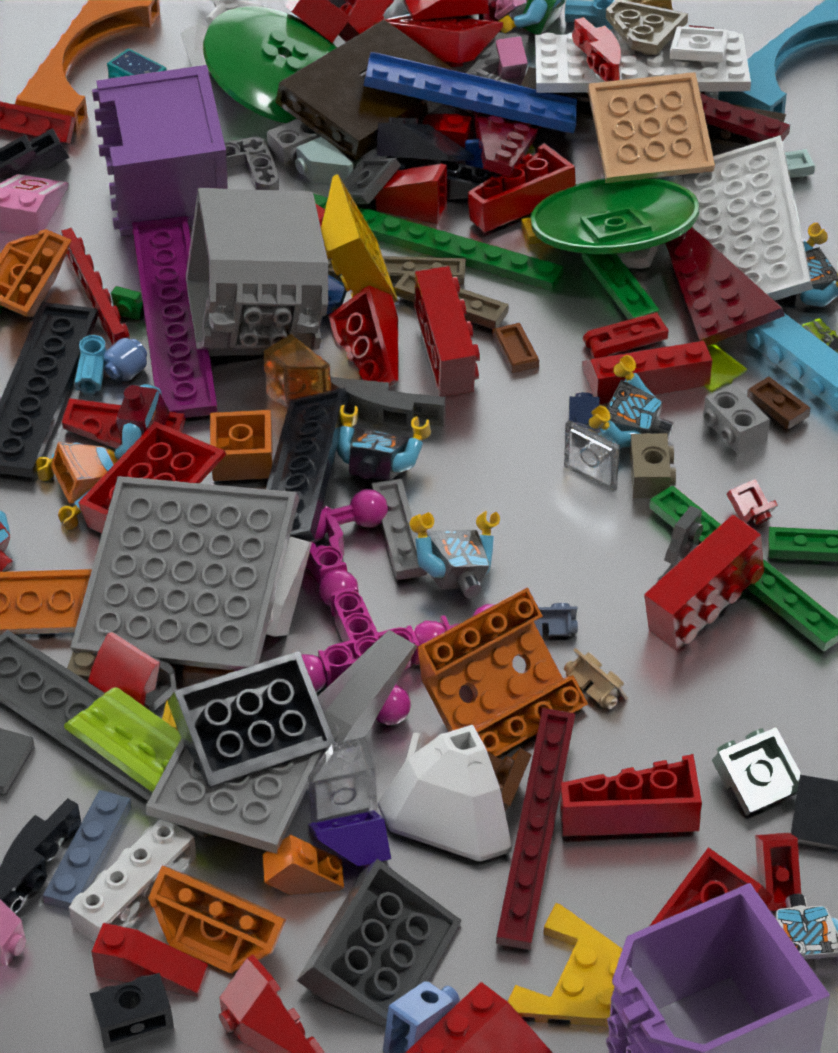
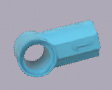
[565,0,615,29]
[75,335,107,395]

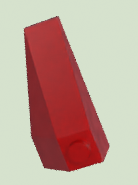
[328,285,398,388]
[219,954,325,1053]

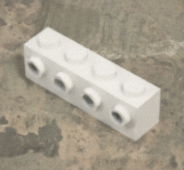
[69,819,196,943]

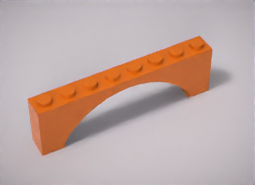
[15,0,160,133]

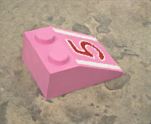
[0,174,69,236]

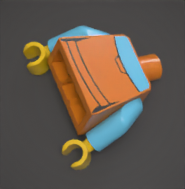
[36,442,115,530]

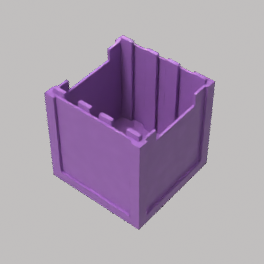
[92,65,228,237]

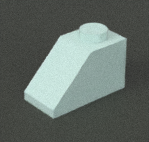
[295,137,353,185]

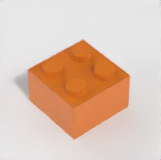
[210,410,273,481]

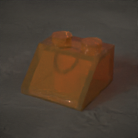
[264,334,331,408]

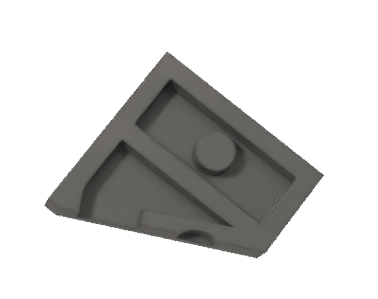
[657,506,703,582]

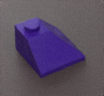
[308,810,392,870]

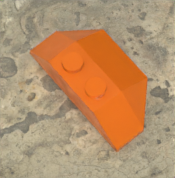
[0,229,71,317]
[148,865,286,974]

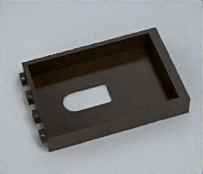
[275,20,456,161]

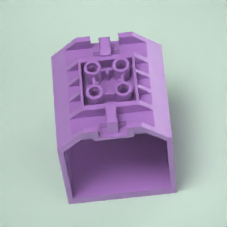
[606,883,830,1053]

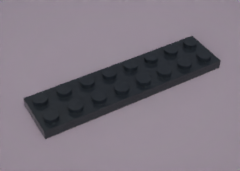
[0,302,98,478]
[266,387,349,542]

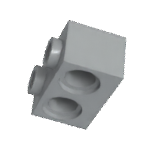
[267,119,321,169]
[703,384,770,454]

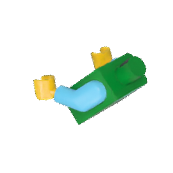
[498,0,565,35]

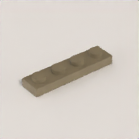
[394,270,509,329]

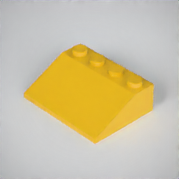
[321,174,398,303]

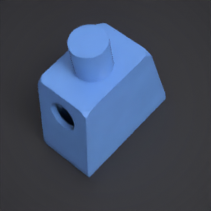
[383,982,460,1053]

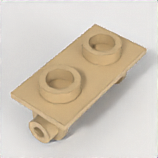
[564,648,628,709]

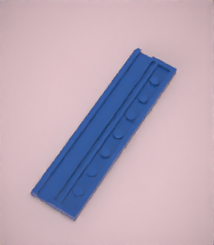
[364,52,577,134]

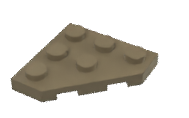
[606,0,688,55]

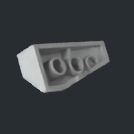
[318,630,417,762]

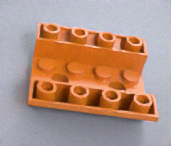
[418,587,588,756]

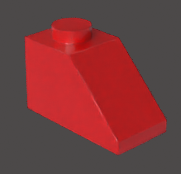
[755,832,801,911]

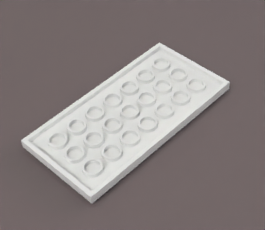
[535,31,751,93]
[676,136,813,301]

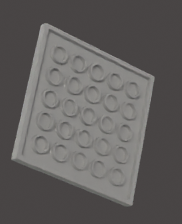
[70,476,299,671]

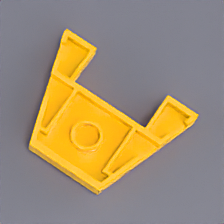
[507,902,622,1027]

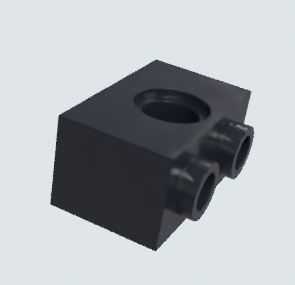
[89,973,174,1049]

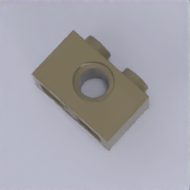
[630,433,676,498]

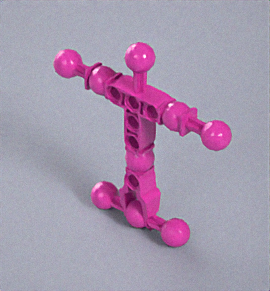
[301,489,495,725]

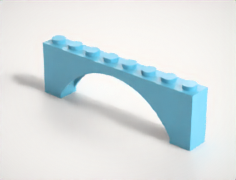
[718,0,838,114]

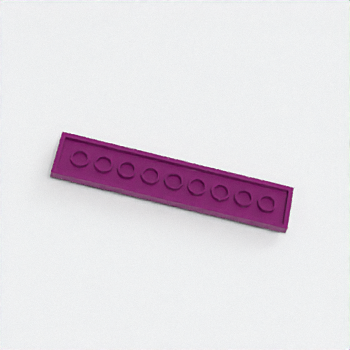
[132,216,218,418]

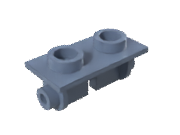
[534,603,578,637]

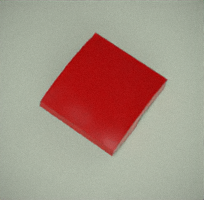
[88,632,160,706]

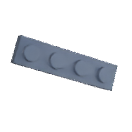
[43,790,132,910]

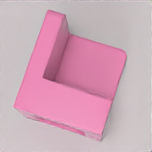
[496,36,528,79]

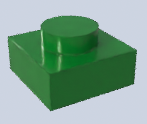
[111,286,144,321]

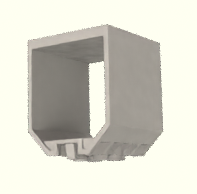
[185,188,328,351]

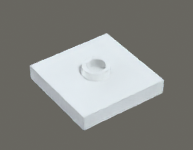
[670,26,729,63]

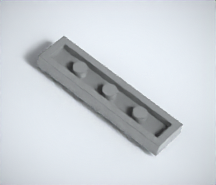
[372,479,427,580]

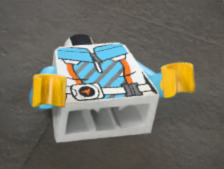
[775,894,838,974]

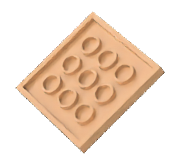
[588,72,715,183]

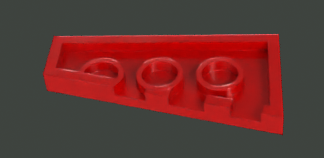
[62,398,185,449]

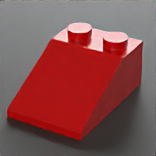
[649,847,773,926]

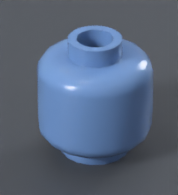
[104,338,147,381]

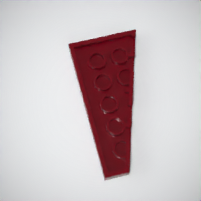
[472,111,543,177]
[665,227,785,346]

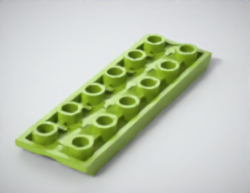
[64,687,209,834]

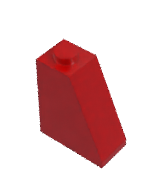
[373,164,447,224]

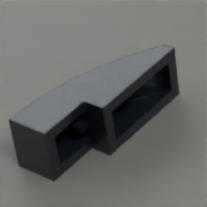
[0,128,70,179]

